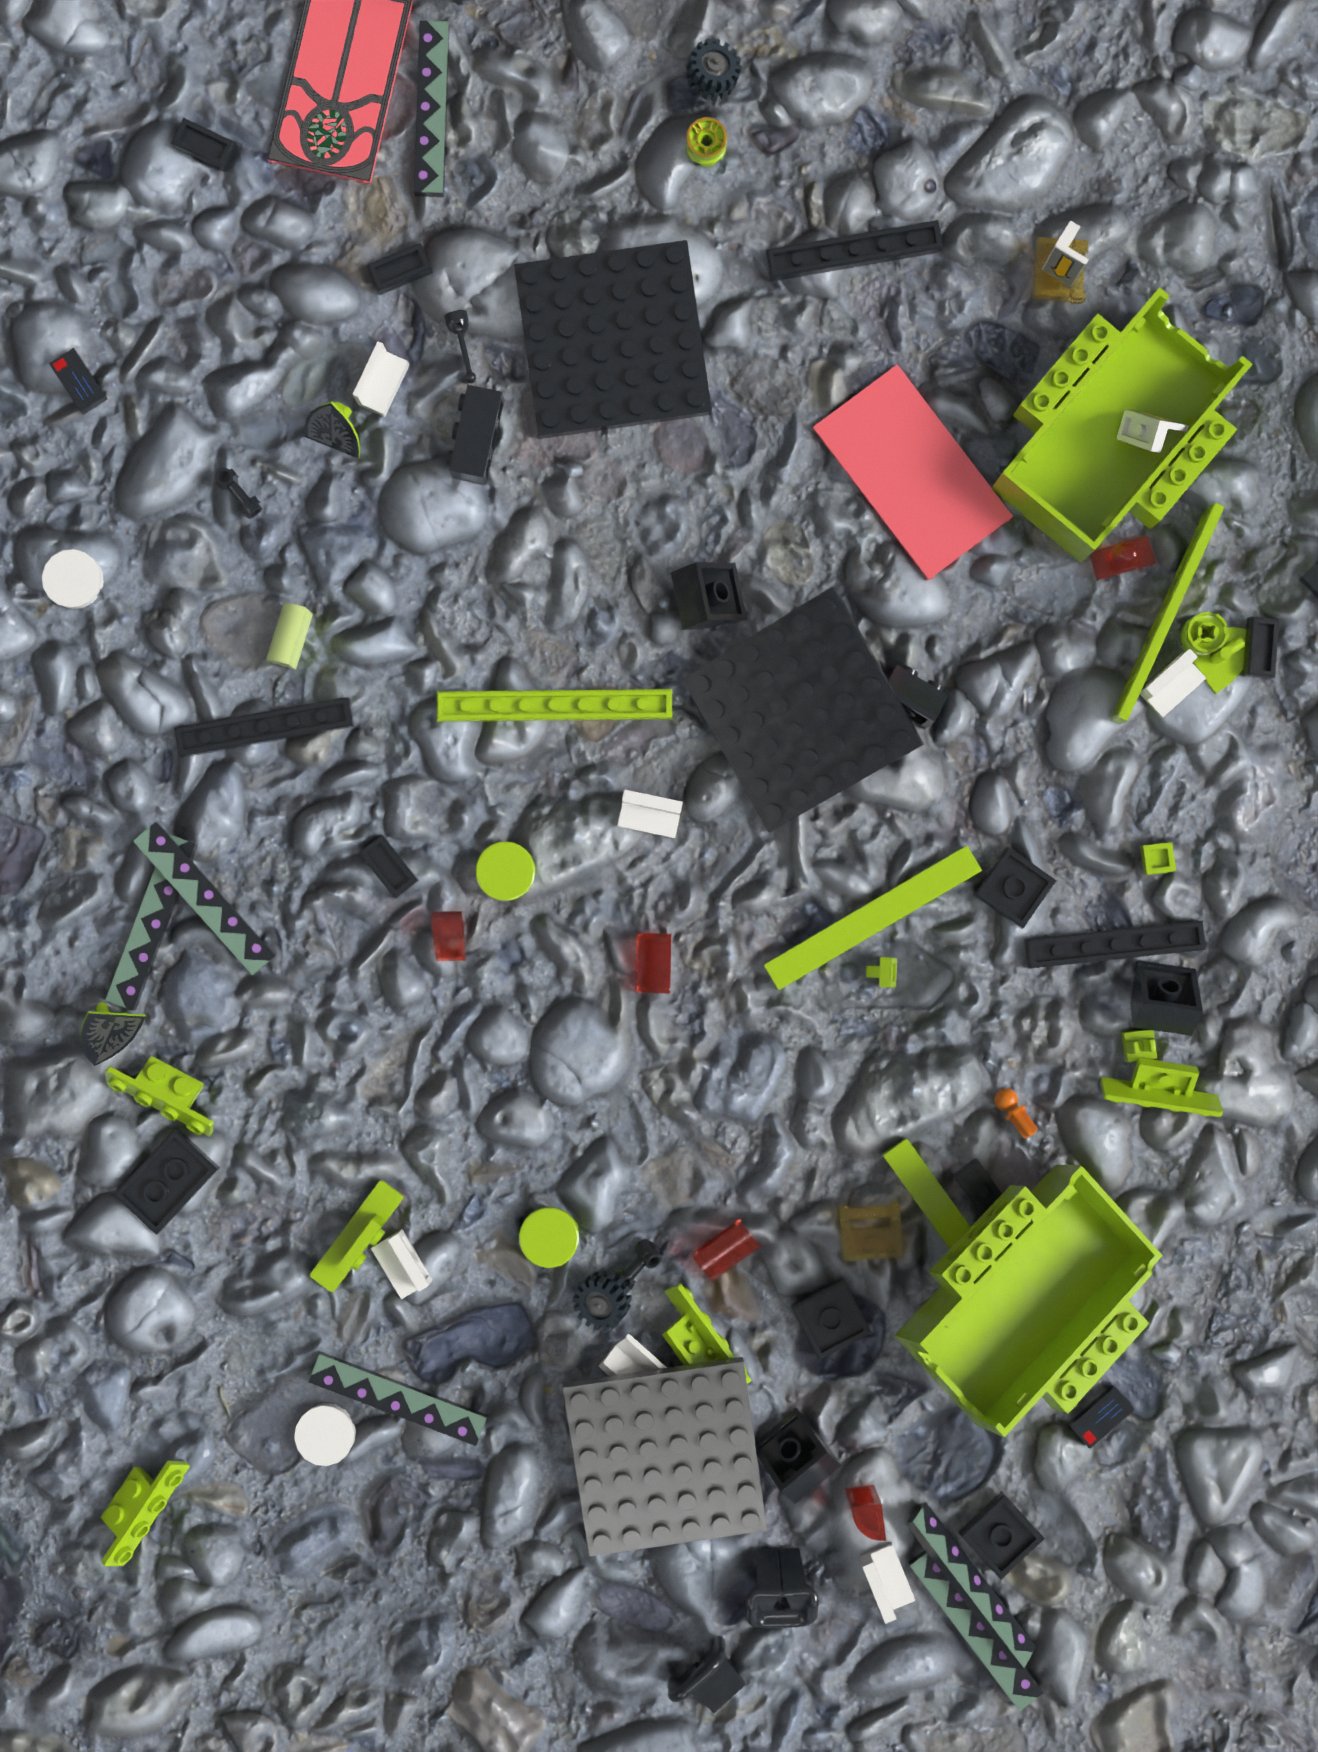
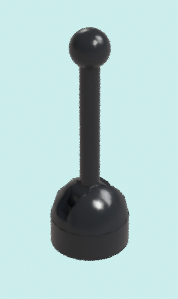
[444,310,476,384]

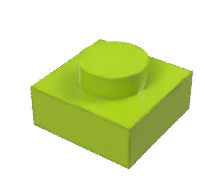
[1140,842,1176,875]

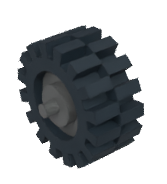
[685,39,742,101]
[573,1271,632,1331]

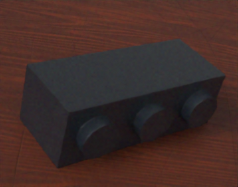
[446,384,505,485]

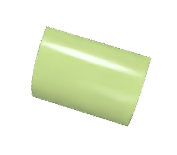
[266,603,313,670]

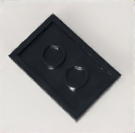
[113,1128,220,1235]

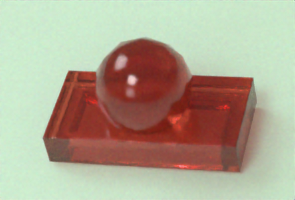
[1089,535,1156,581]
[431,911,467,961]

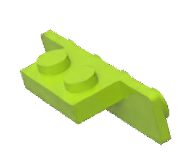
[105,1056,214,1137]
[1100,1057,1223,1117]
[310,1180,404,1292]
[662,1283,751,1384]
[100,1461,190,1567]

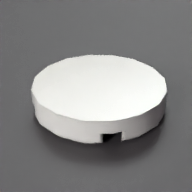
[42,549,104,609]
[294,1403,356,1466]

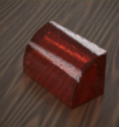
[635,933,671,994]
[693,1218,761,1282]
[845,1485,886,1541]

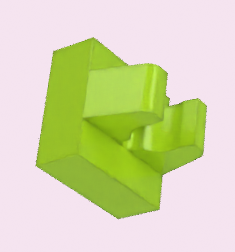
[866,957,897,988]
[1121,1029,1157,1062]

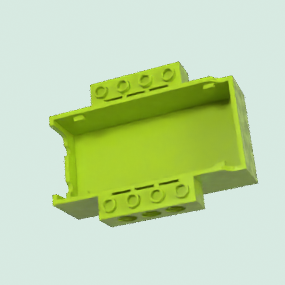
[992,287,1253,563]
[894,1165,1163,1437]

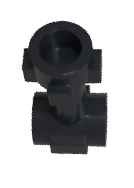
[215,468,262,519]
[614,1239,662,1290]

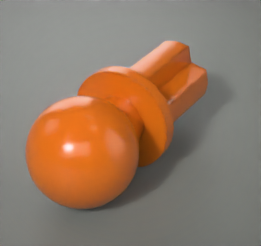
[994,1088,1038,1139]

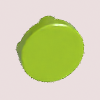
[475,841,536,901]
[519,1206,579,1268]

